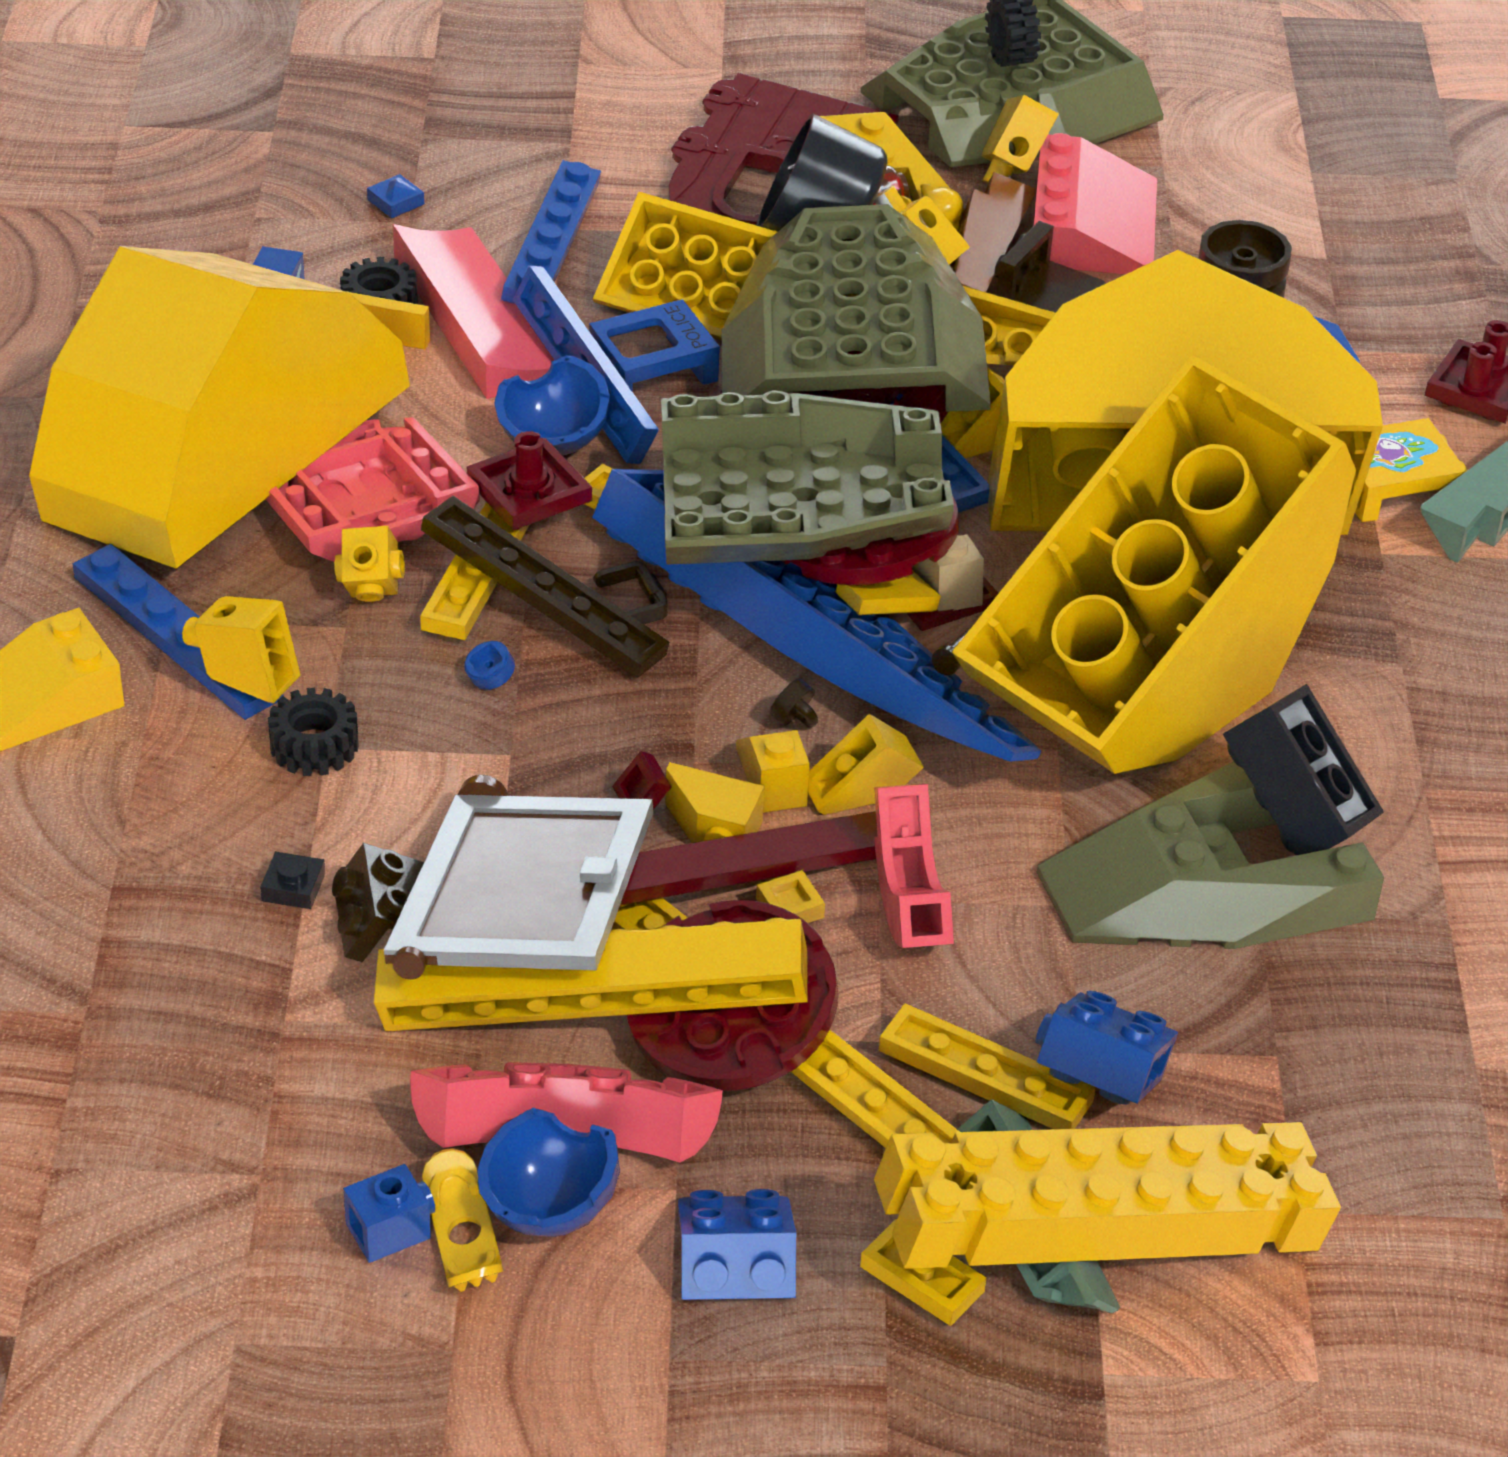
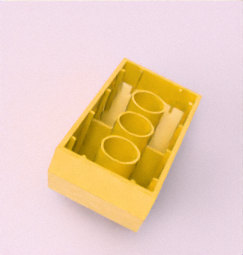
[29,246,410,569]
[988,250,1383,535]
[952,354,1356,774]

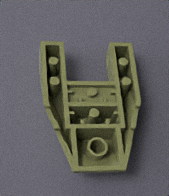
[1036,761,1384,949]

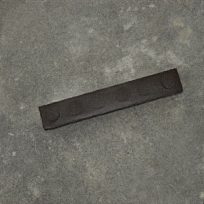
[421,496,670,678]

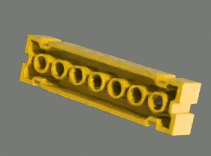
[874,1122,1341,1269]

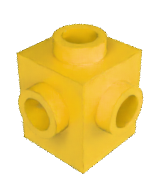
[334,526,405,602]

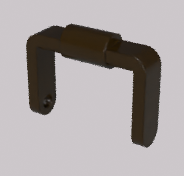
[593,561,668,624]

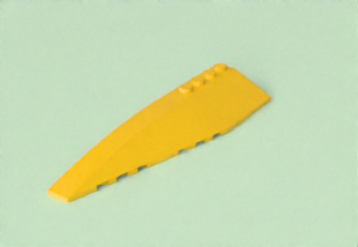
[593,192,1055,366]

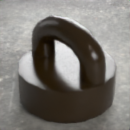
[770,678,818,727]

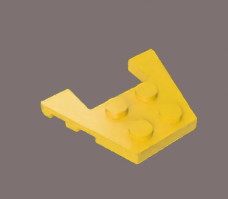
[820,112,950,201]

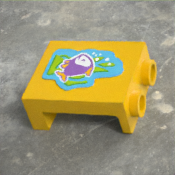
[1355,418,1467,522]

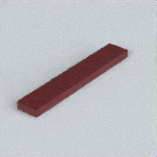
[621,811,878,905]

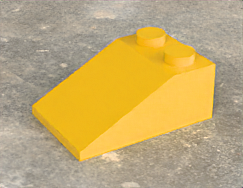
[0,607,124,752]

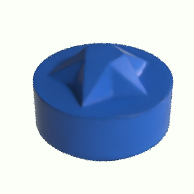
[464,641,515,690]

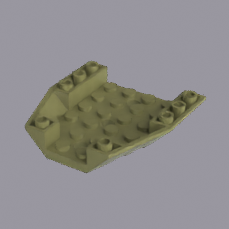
[861,0,1164,167]
[722,204,990,412]
[661,391,954,565]

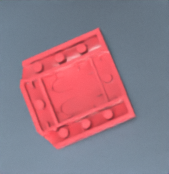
[265,417,480,562]

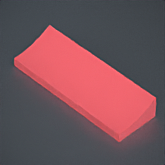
[393,224,554,399]

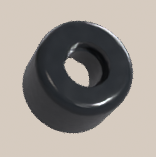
[756,113,888,241]

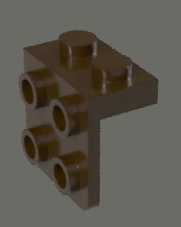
[994,221,1106,313]
[332,843,424,962]

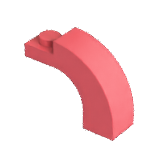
[874,783,954,948]

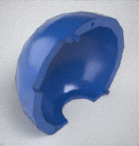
[494,355,610,456]
[477,1108,620,1237]

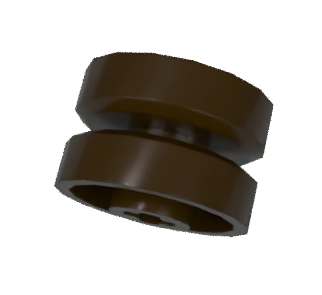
[1198,220,1292,298]

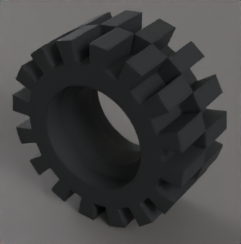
[985,0,1041,67]
[340,257,418,304]
[268,687,359,776]

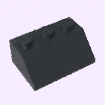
[1223,684,1384,856]

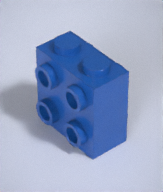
[1035,991,1179,1105]

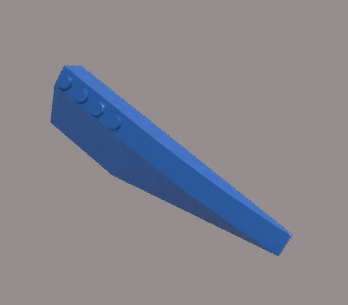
[592,469,1042,762]

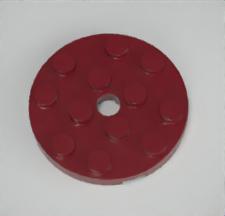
[781,496,959,585]
[626,900,839,1091]

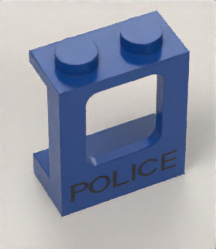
[589,299,720,392]

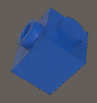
[343,1164,435,1263]

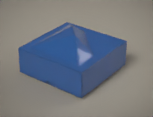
[367,174,425,218]

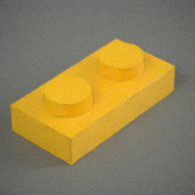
[860,1219,987,1326]

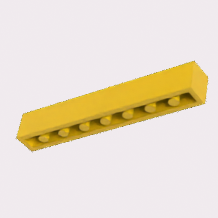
[374,918,808,1031]

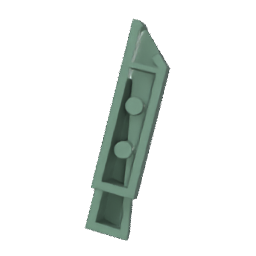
[1420,441,1508,563]
[957,1099,1120,1314]

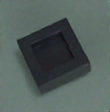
[260,851,325,909]

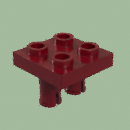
[1424,320,1508,424]

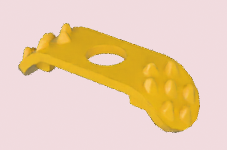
[422,1148,504,1292]

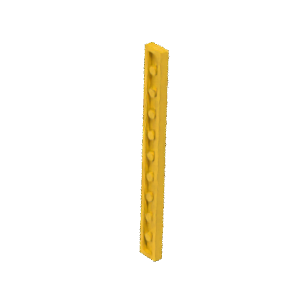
[612,898,960,1148]

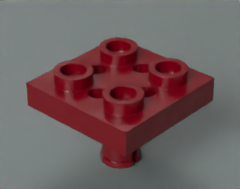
[467,431,592,531]

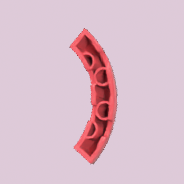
[410,1062,723,1163]

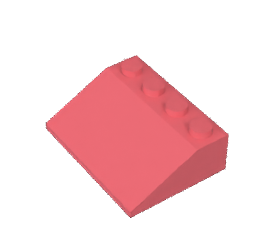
[1033,133,1157,274]

